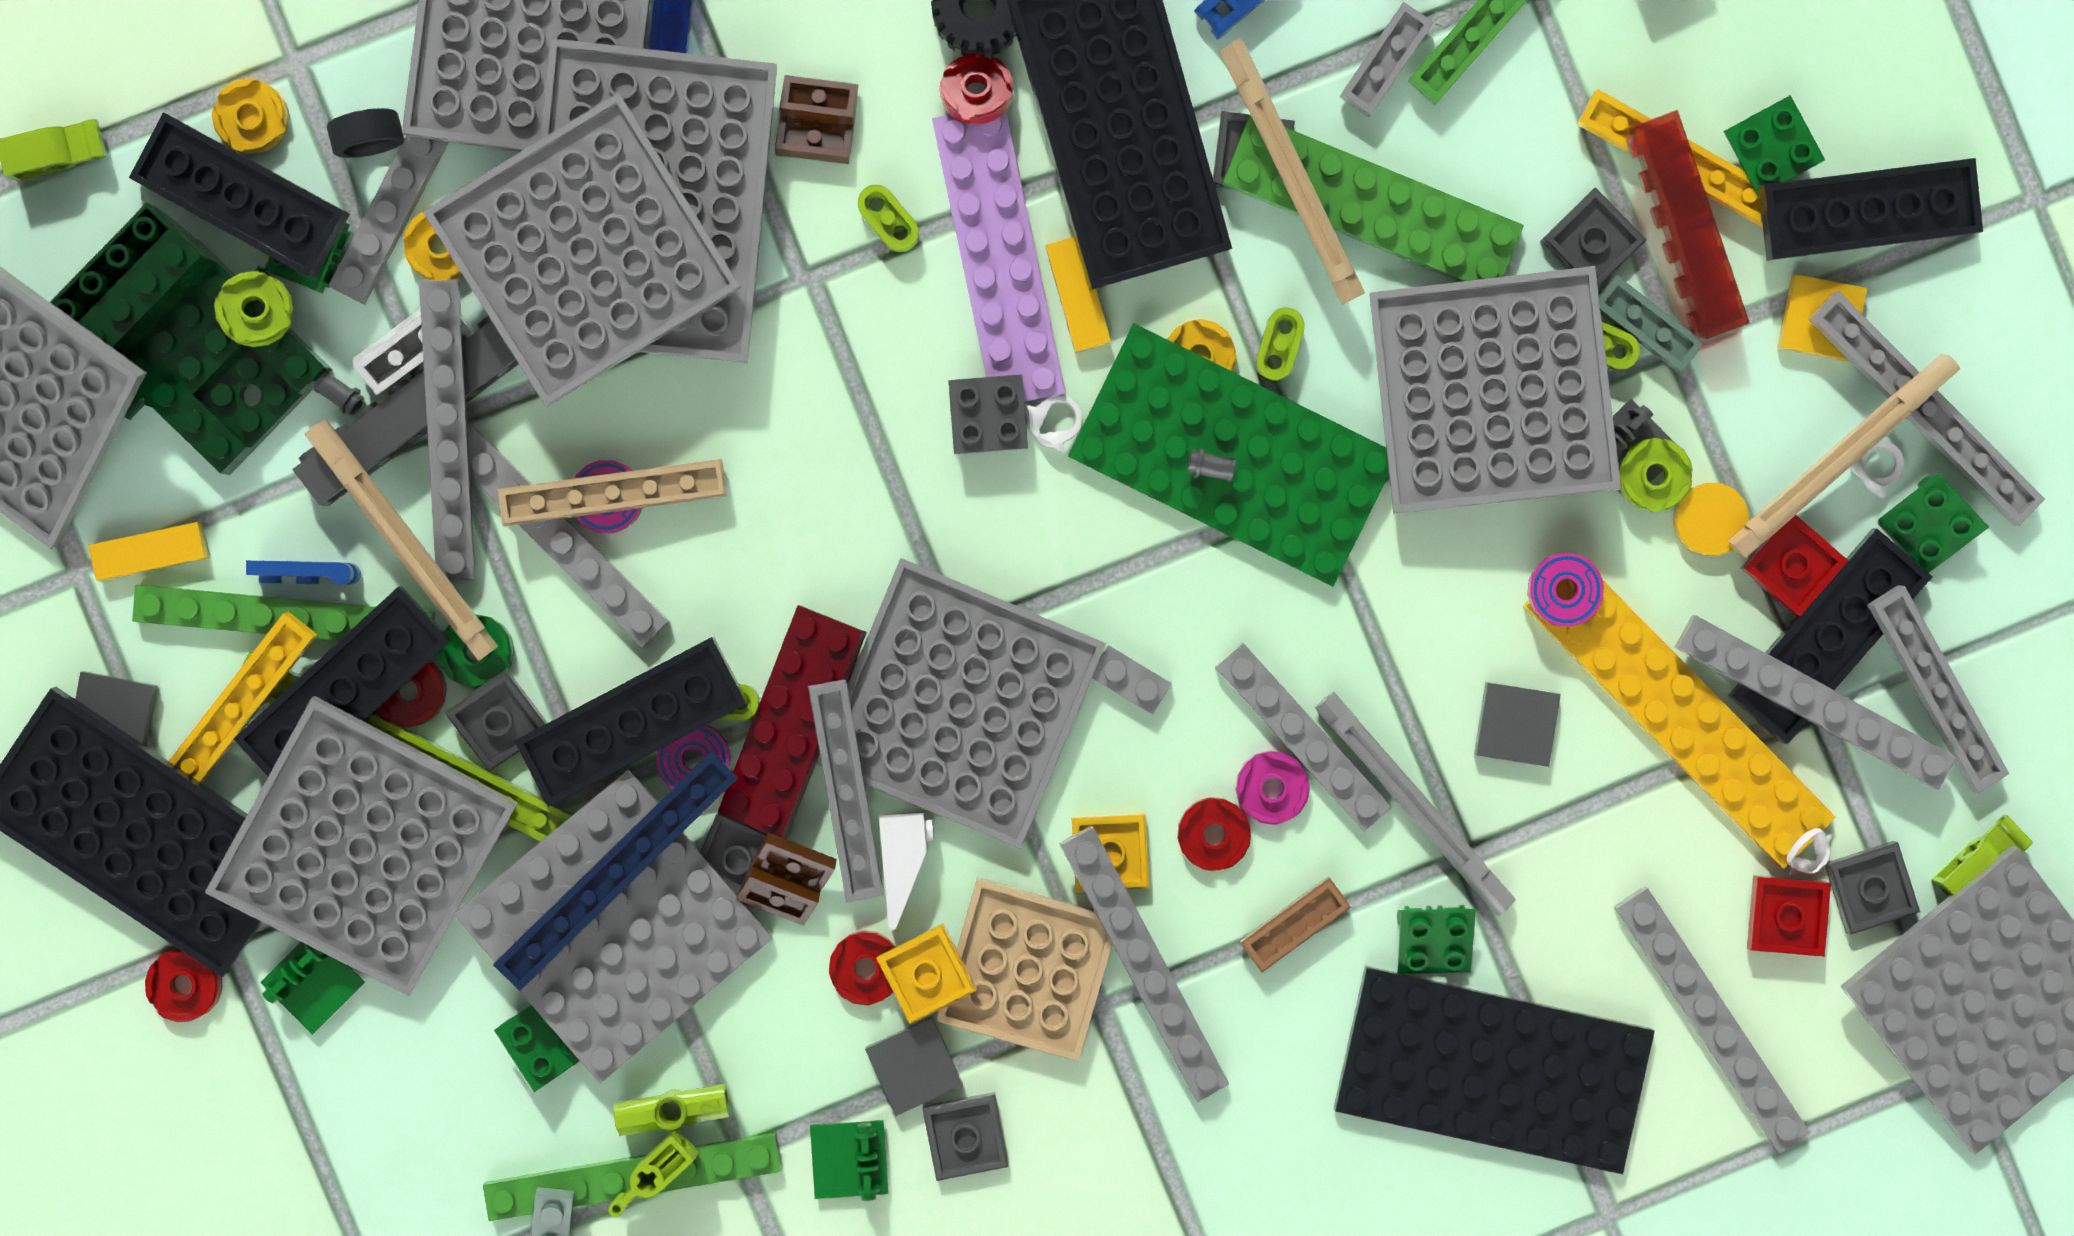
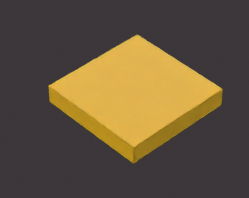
[1777,274,1868,362]
[1071,813,1149,892]
[876,923,977,1024]

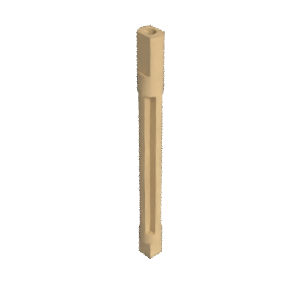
[1219,38,1365,305]
[1728,353,1961,558]
[304,419,498,661]

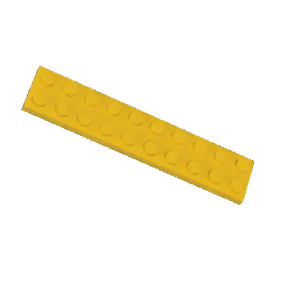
[1523,579,1836,869]

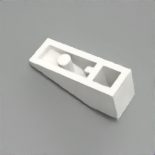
[879,811,934,930]

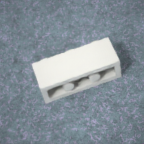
[352,309,468,395]

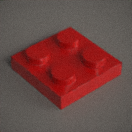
[1740,515,1849,617]
[1747,875,1831,957]

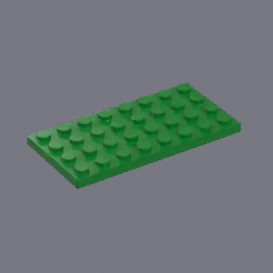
[1068,323,1389,587]

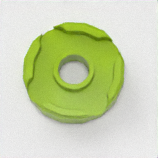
[214,271,294,347]
[1619,438,1693,512]

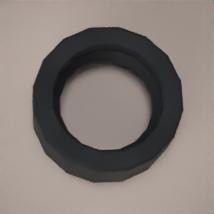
[327,108,404,158]

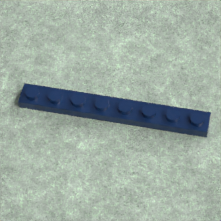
[493,751,738,991]

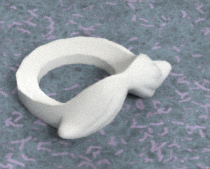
[1026,395,1083,452]
[1851,440,1905,499]
[1786,828,1832,876]

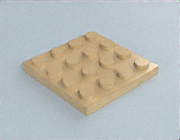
[936,877,1112,1062]

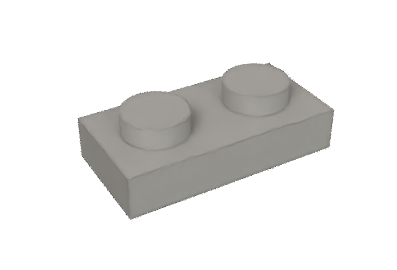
[1092,645,1172,715]

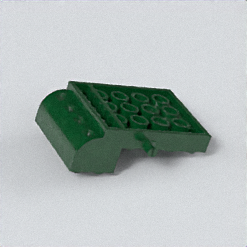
[50,202,333,475]

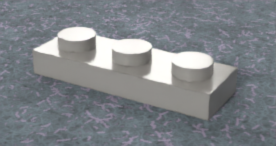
[1339,2,1434,118]

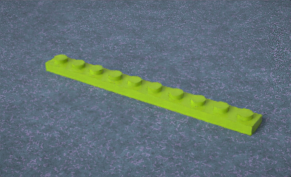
[241,652,573,842]

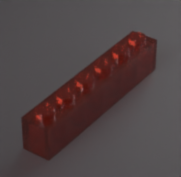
[1626,110,1750,339]

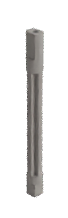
[1315,692,1516,916]

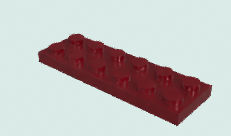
[718,605,867,839]

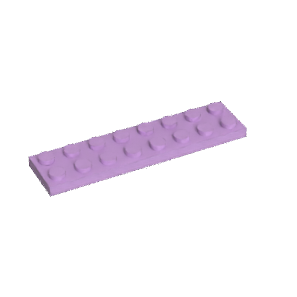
[932,112,1065,403]

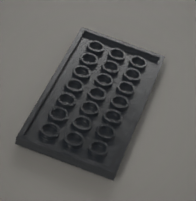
[1006,0,1233,290]
[0,687,262,977]
[1333,966,1655,1175]

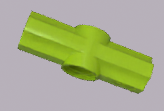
[614,1084,731,1136]

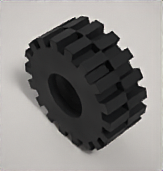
[931,0,1016,57]

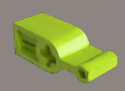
[0,119,107,182]
[1931,815,2033,897]
[608,1128,699,1218]

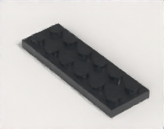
[129,112,350,280]
[1758,158,1983,261]
[1728,528,1933,745]
[233,586,453,776]
[514,637,748,807]

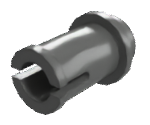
[313,371,364,415]
[1187,448,1236,482]

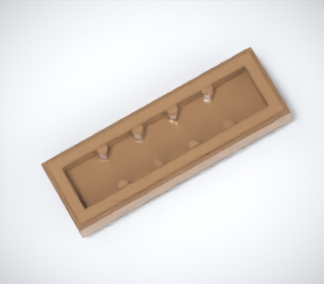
[1239,876,1352,972]

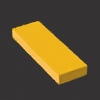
[1045,237,1111,353]
[88,522,209,581]

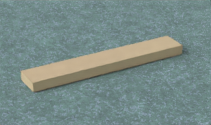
[497,459,727,527]

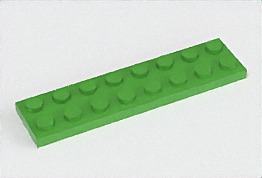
[1222,114,1524,282]

